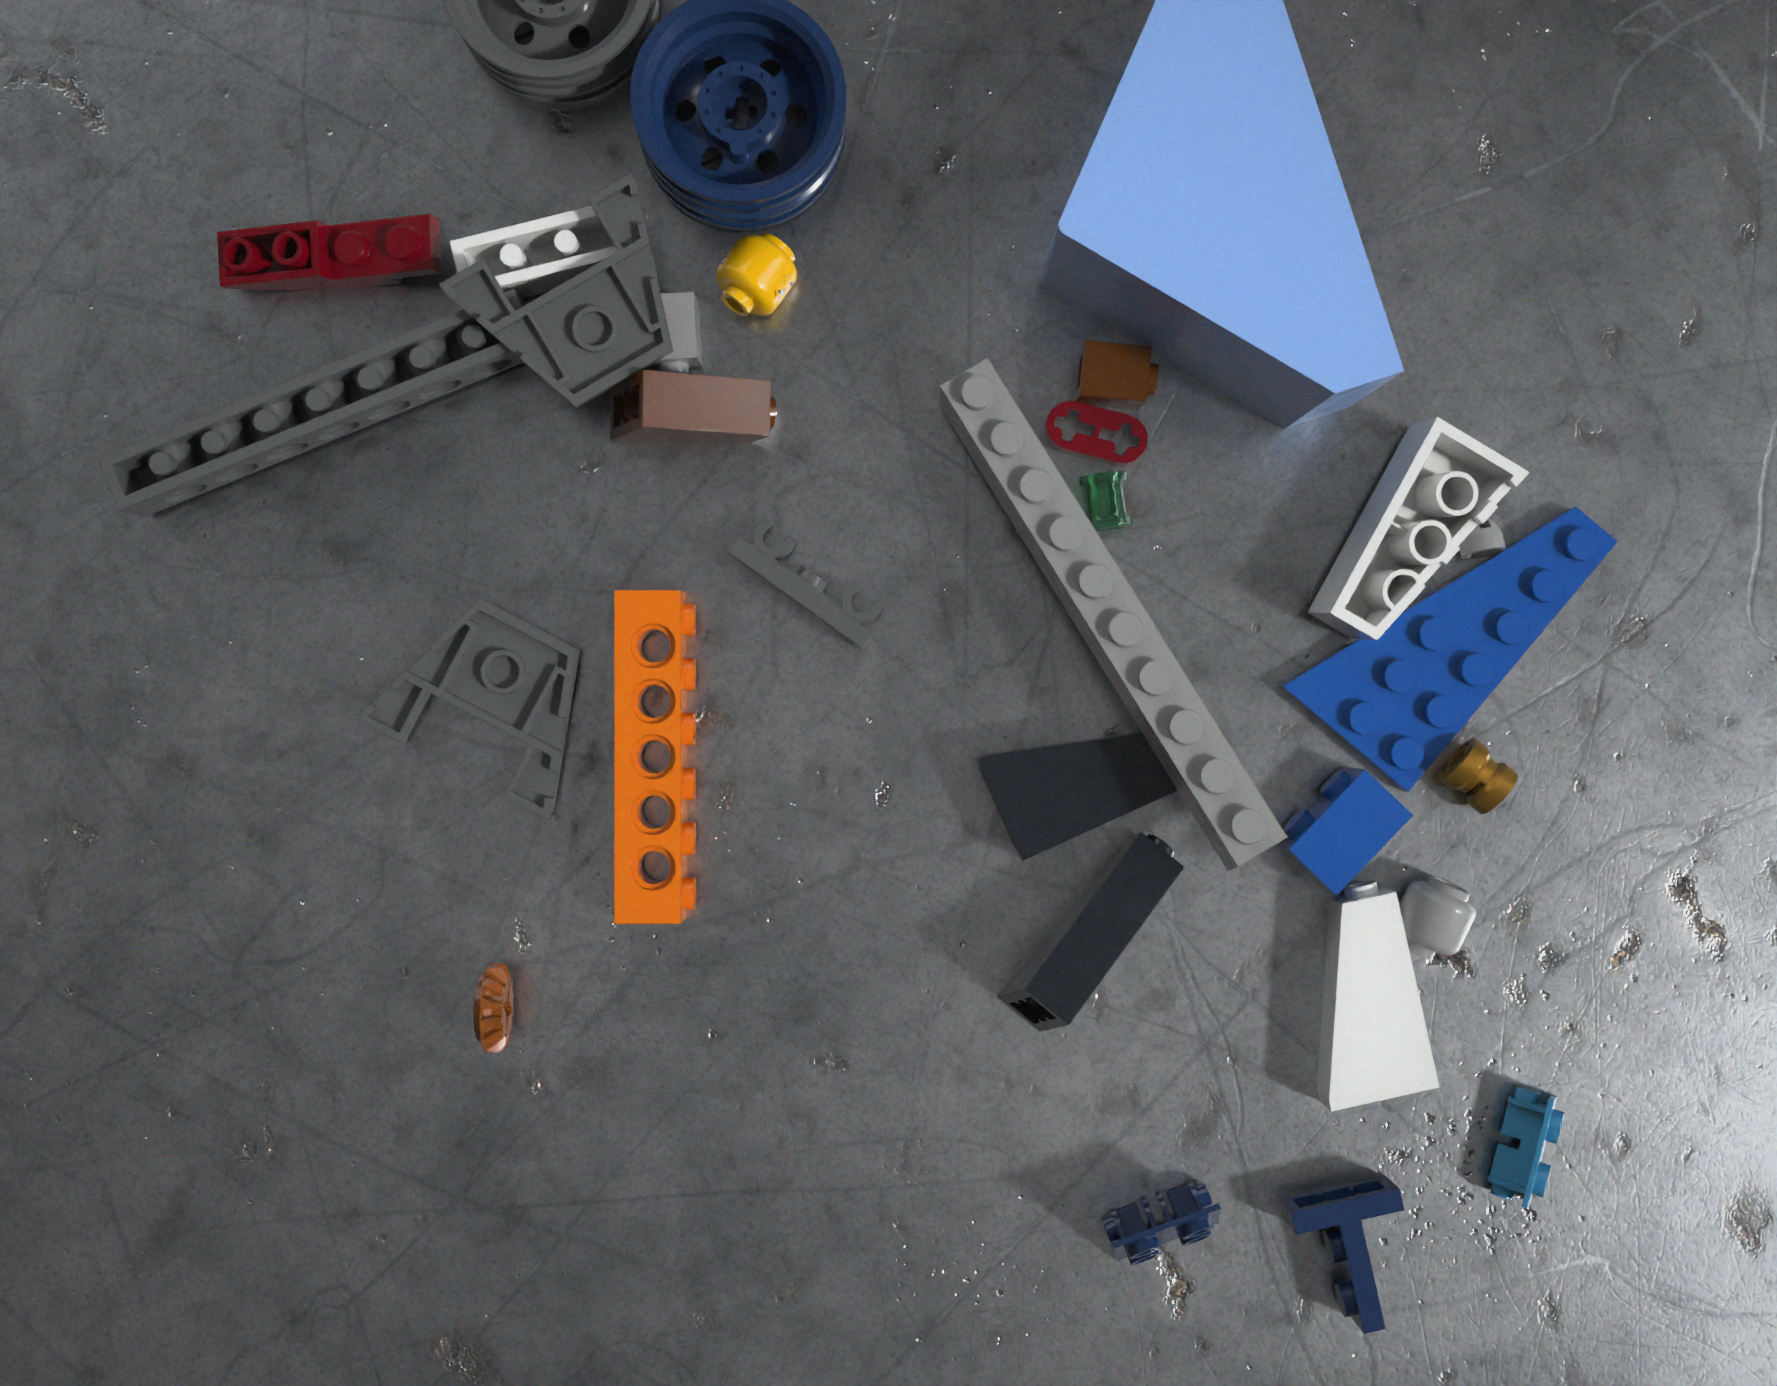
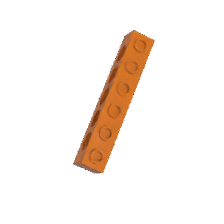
[614,590,696,924]

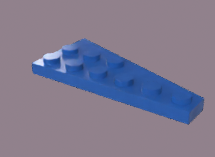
[1279,507,1618,792]

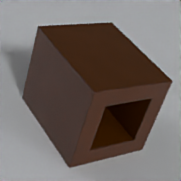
[1075,340,1159,410]

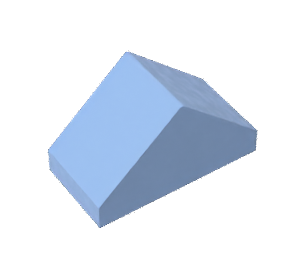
[1039,0,1404,429]

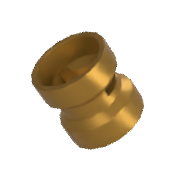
[1438,738,1518,814]

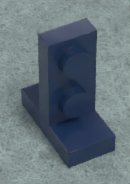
[1280,1175,1404,1334]

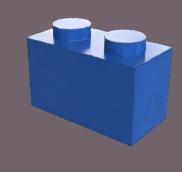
[1277,768,1413,896]

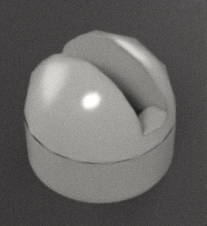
[1459,518,1506,559]

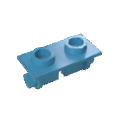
[1488,1086,1565,1208]

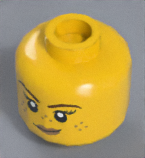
[715,232,797,317]

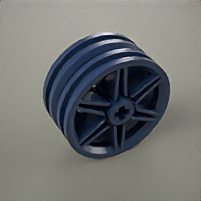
[630,0,846,231]

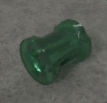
[1079,471,1134,532]

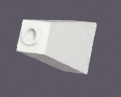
[1316,881,1440,1112]

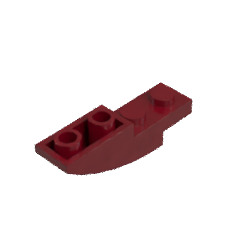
[217,213,442,290]

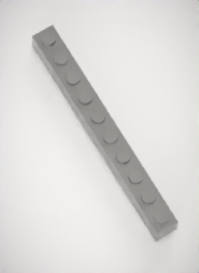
[940,358,1287,871]

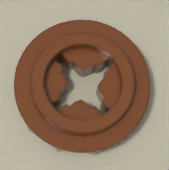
[473,963,515,1053]

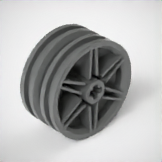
[443,0,663,106]

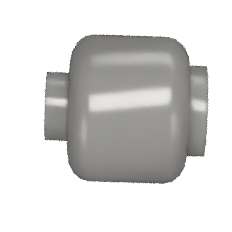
[1399,874,1476,961]

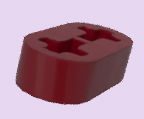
[1044,401,1148,467]

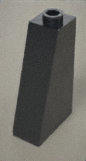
[974,732,1178,861]
[998,832,1184,1032]

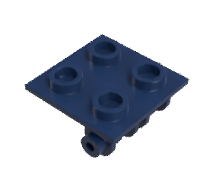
[1102,1182,1221,1265]

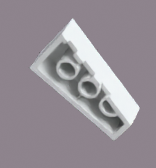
[1307,417,1530,640]

